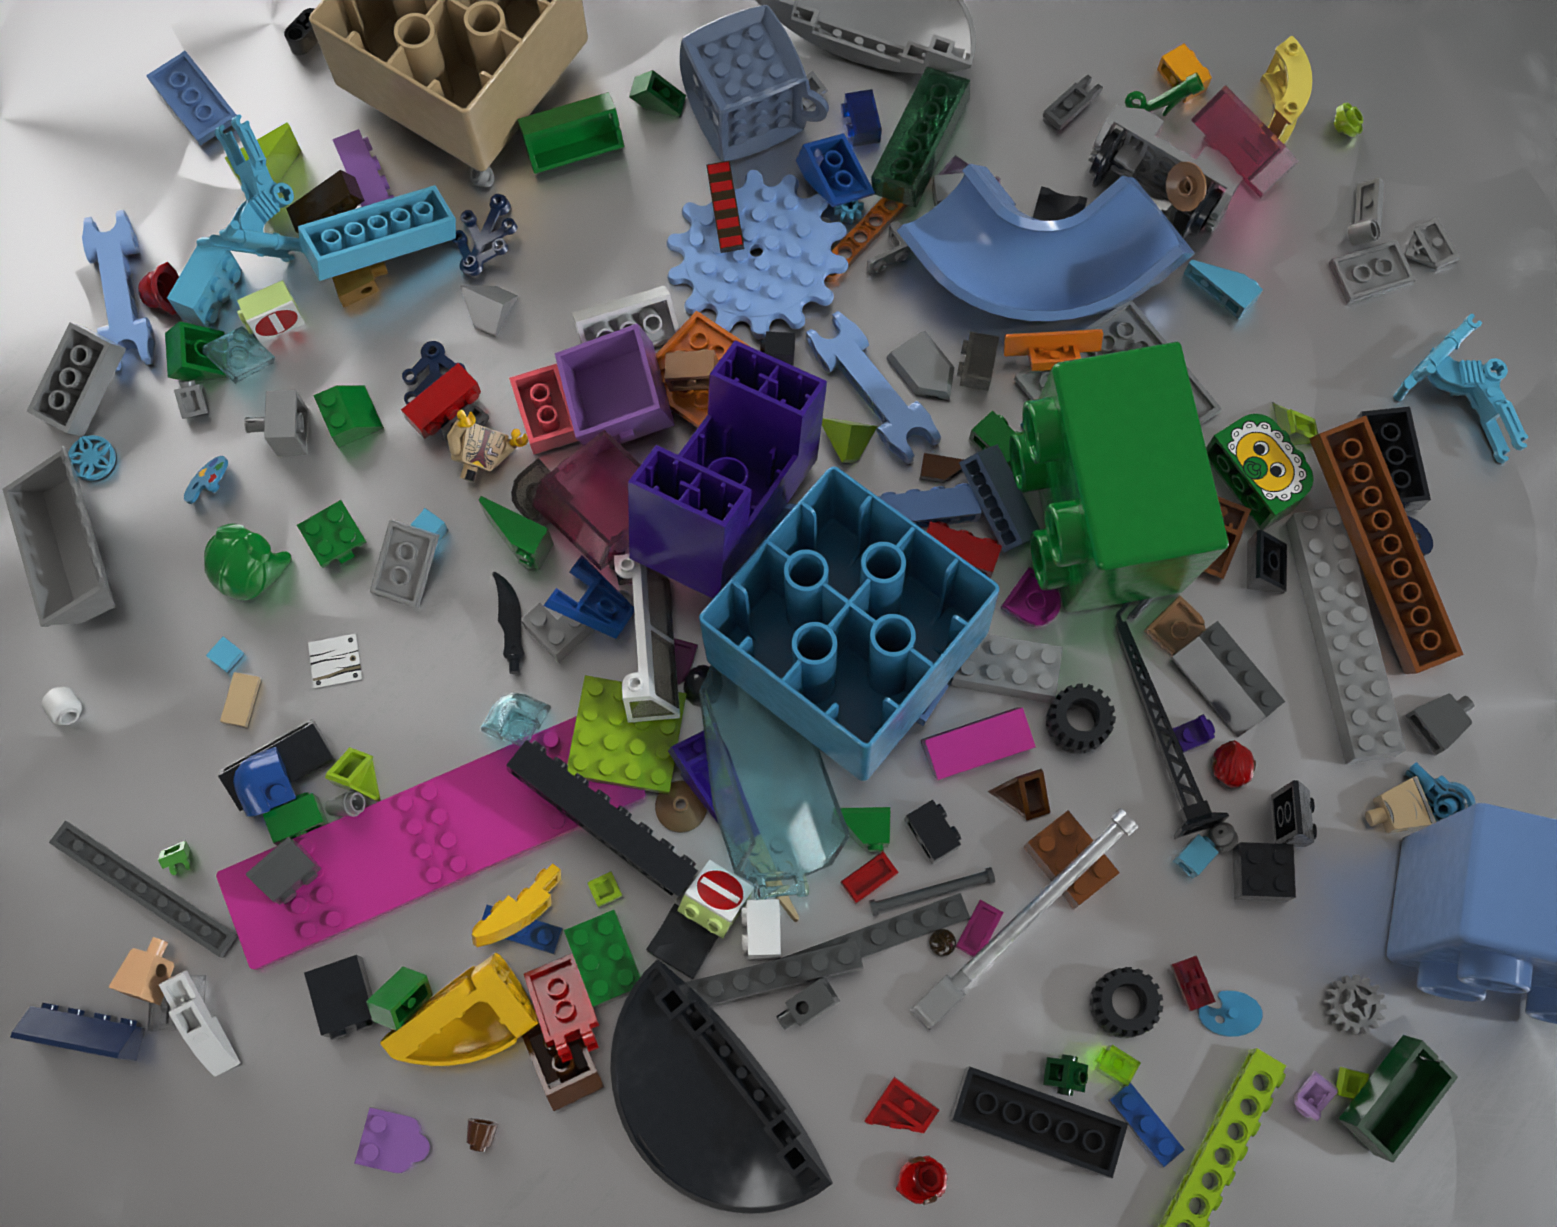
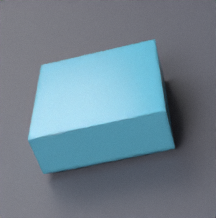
[206,636,244,673]

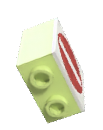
[237,280,305,343]
[677,860,755,939]

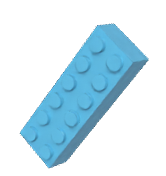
[298,185,456,281]

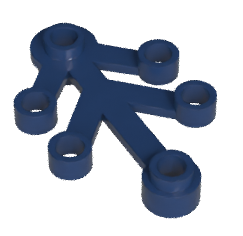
[452,194,518,277]
[402,341,467,432]

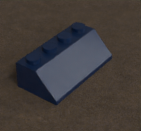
[10,1002,145,1061]

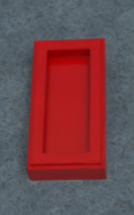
[840,851,899,904]

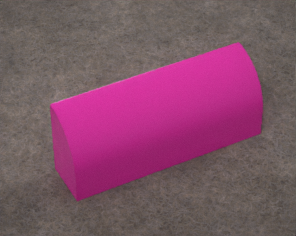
[921,707,1036,780]

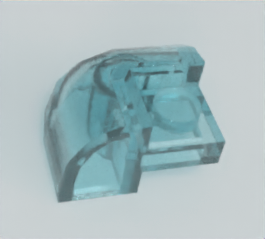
[481,692,551,747]

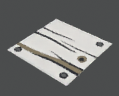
[308,633,362,688]

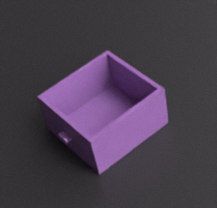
[554,323,675,454]

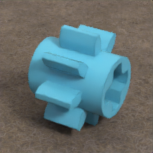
[834,200,864,225]

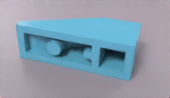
[1184,260,1263,319]

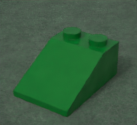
[479,496,554,570]

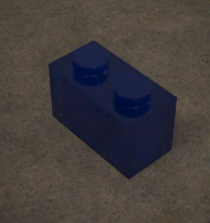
[841,89,882,147]

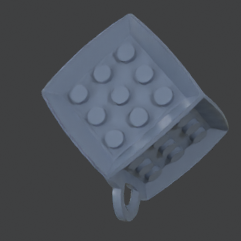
[680,5,829,162]

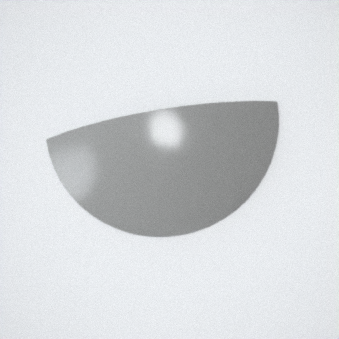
[755,0,976,74]

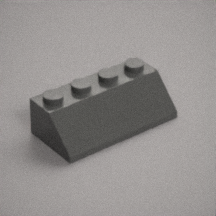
[1171,621,1285,737]

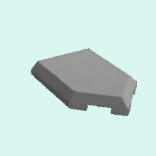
[887,331,955,400]

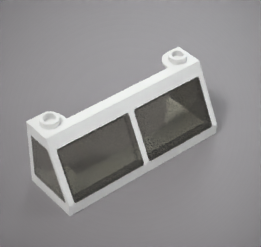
[614,554,680,723]

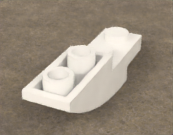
[159,970,240,1077]

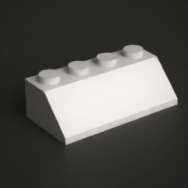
[572,285,679,347]

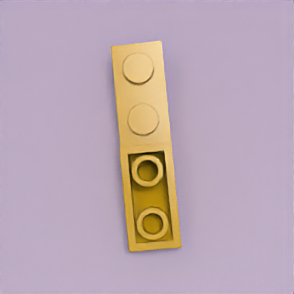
[471,863,561,947]

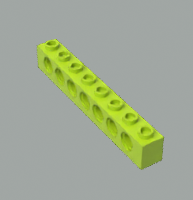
[1158,1048,1286,1227]

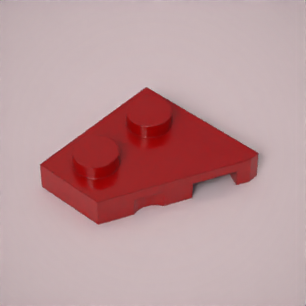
[864,1076,940,1133]

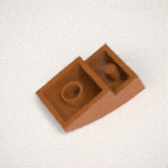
[1203,496,1251,579]

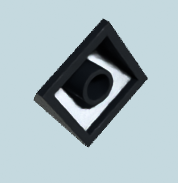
[1247,530,1287,592]

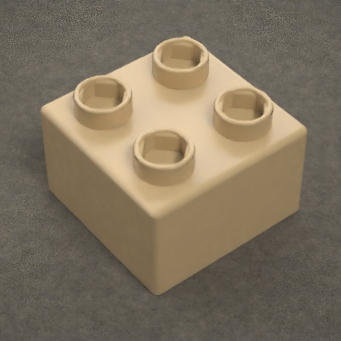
[309,0,588,172]

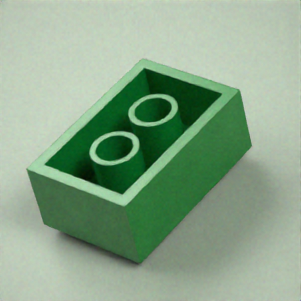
[564,910,641,1009]

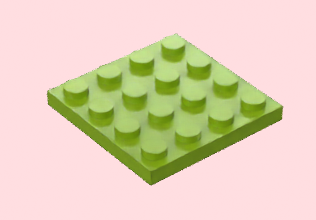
[567,675,686,795]

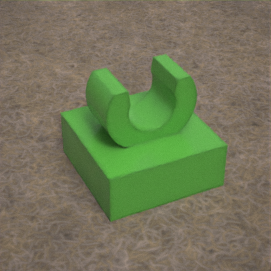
[158,840,191,875]

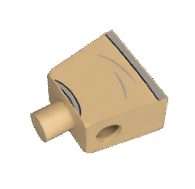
[1365,776,1436,833]

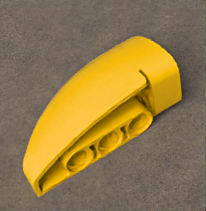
[380,953,539,1066]

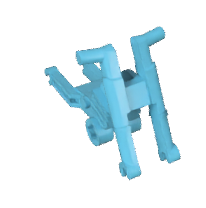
[196,114,304,262]
[1393,314,1528,463]

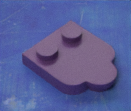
[354,1107,430,1173]

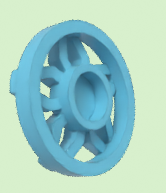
[68,435,116,481]

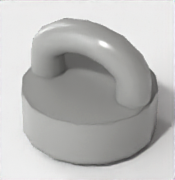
[470,166,494,187]

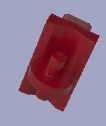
[1170,955,1216,1012]

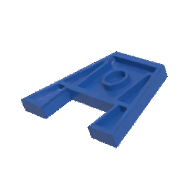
[543,555,634,639]

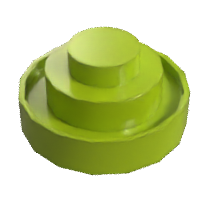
[1334,102,1363,137]

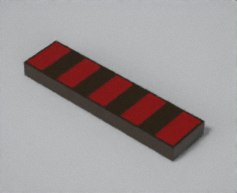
[706,160,745,253]

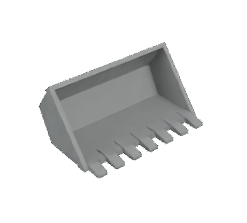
[2,446,115,627]

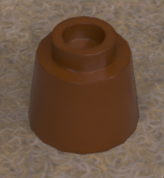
[466,1118,499,1152]

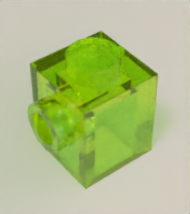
[1094,1045,1141,1087]

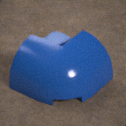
[233,747,296,817]

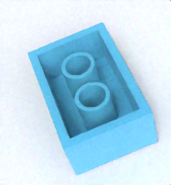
[167,237,242,328]

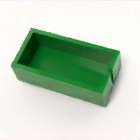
[517,92,625,174]

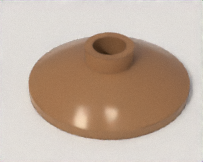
[1166,161,1207,212]
[655,780,707,833]

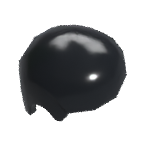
[683,665,723,707]

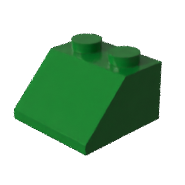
[165,321,227,382]
[313,385,384,448]

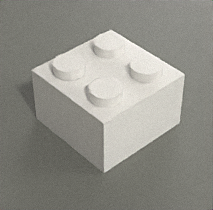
[742,899,781,960]

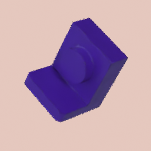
[1173,714,1215,753]

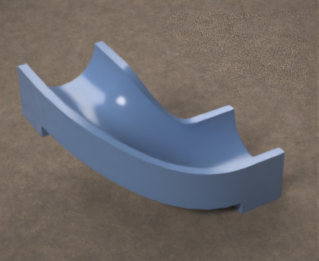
[896,164,1195,321]

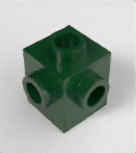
[1043,1054,1088,1096]

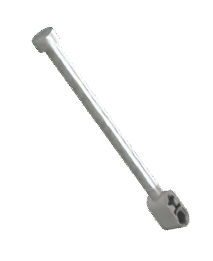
[911,808,1139,1030]

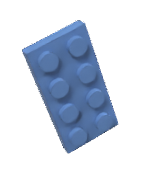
[146,51,237,146]

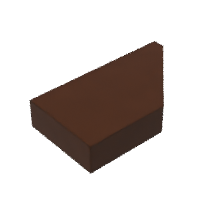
[920,453,964,483]

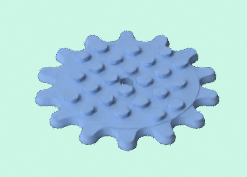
[667,170,848,339]

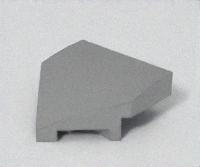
[1405,217,1460,269]

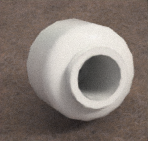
[42,687,82,725]

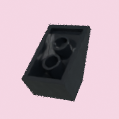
[1271,780,1317,847]

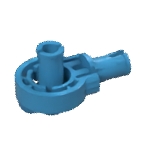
[1405,762,1476,822]

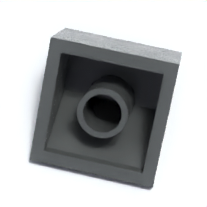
[246,837,322,905]

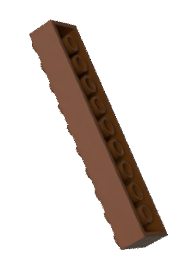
[1309,416,1464,674]

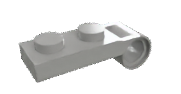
[1348,178,1384,246]

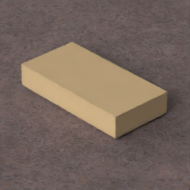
[220,672,261,728]

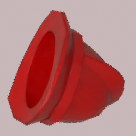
[138,262,179,316]

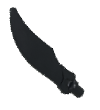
[492,572,525,674]

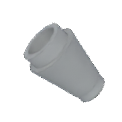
[325,790,365,817]

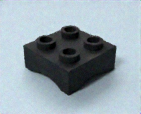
[1033,186,1088,221]
[646,903,719,979]

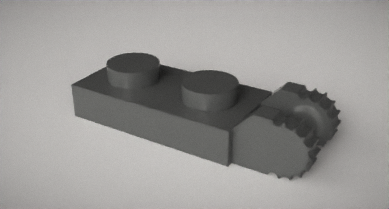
[1043,75,1103,131]

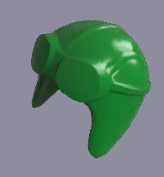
[204,523,291,600]

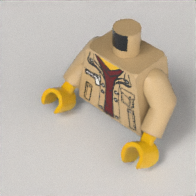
[447,410,528,482]

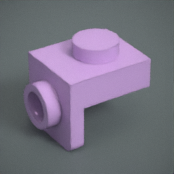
[1295,1071,1338,1121]

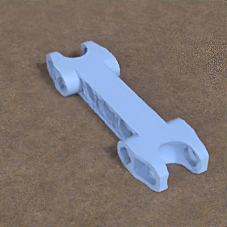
[82,210,155,372]
[806,311,941,464]

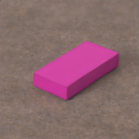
[955,899,1004,957]

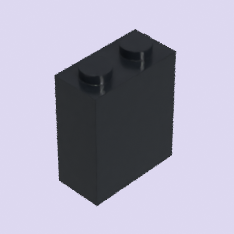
[304,955,373,1040]

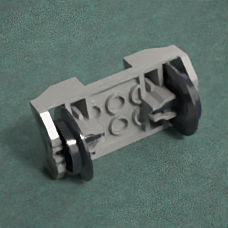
[1088,104,1244,239]

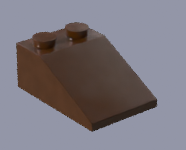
[522,1023,604,1111]

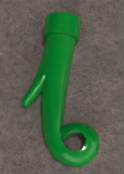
[1125,72,1204,116]

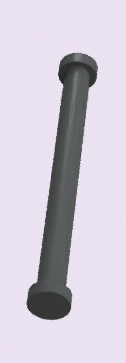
[869,867,995,916]

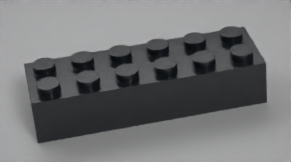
[949,1066,1128,1178]

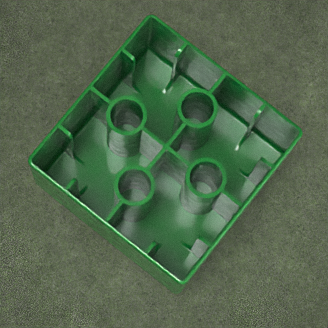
[1009,342,1229,612]

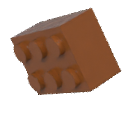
[1024,810,1120,909]

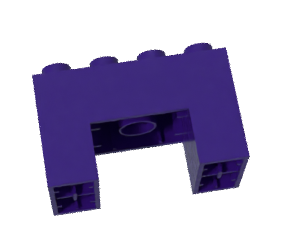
[628,340,827,599]

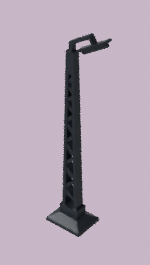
[1115,598,1229,839]

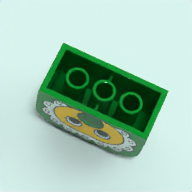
[1206,414,1314,531]

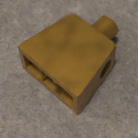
[332,261,388,308]

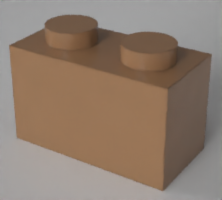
[664,349,719,391]

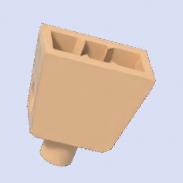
[109,937,174,1006]

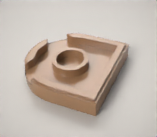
[1144,595,1205,655]

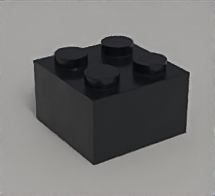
[1233,842,1296,901]

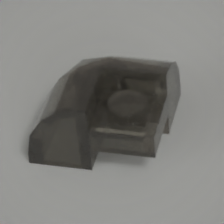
[511,458,573,526]

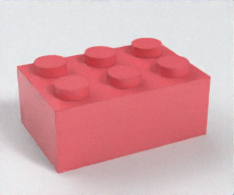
[509,363,578,455]

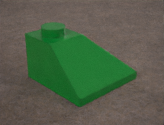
[835,807,891,852]

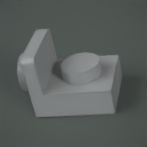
[174,380,208,419]

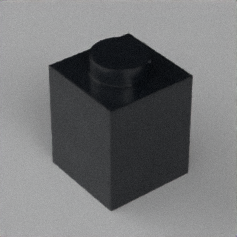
[760,331,795,366]

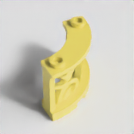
[1259,36,1312,154]

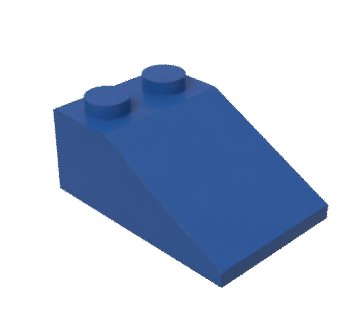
[795,133,875,207]

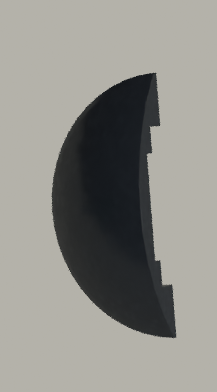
[610,959,833,1214]

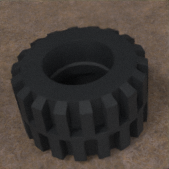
[1046,683,1116,753]
[1090,967,1163,1038]

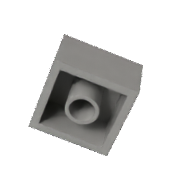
[244,390,308,456]

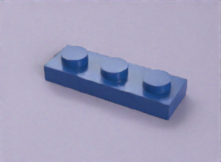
[482,905,564,955]
[1108,1082,1185,1167]

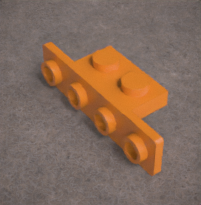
[1003,329,1103,371]

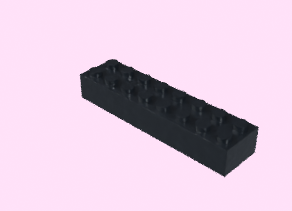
[506,740,698,899]

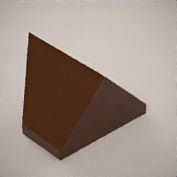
[987,769,1051,821]

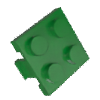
[297,500,367,568]

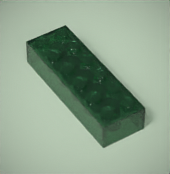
[871,67,970,208]

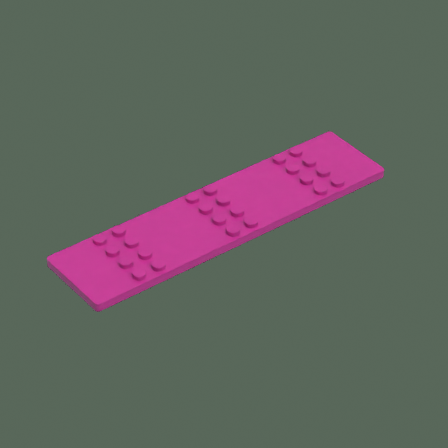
[216,716,646,970]

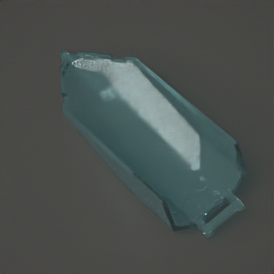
[699,665,850,900]

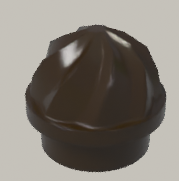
[929,929,956,956]

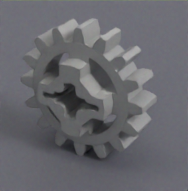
[1324,974,1387,1035]

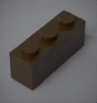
[286,170,365,234]

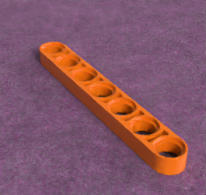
[824,161,933,282]

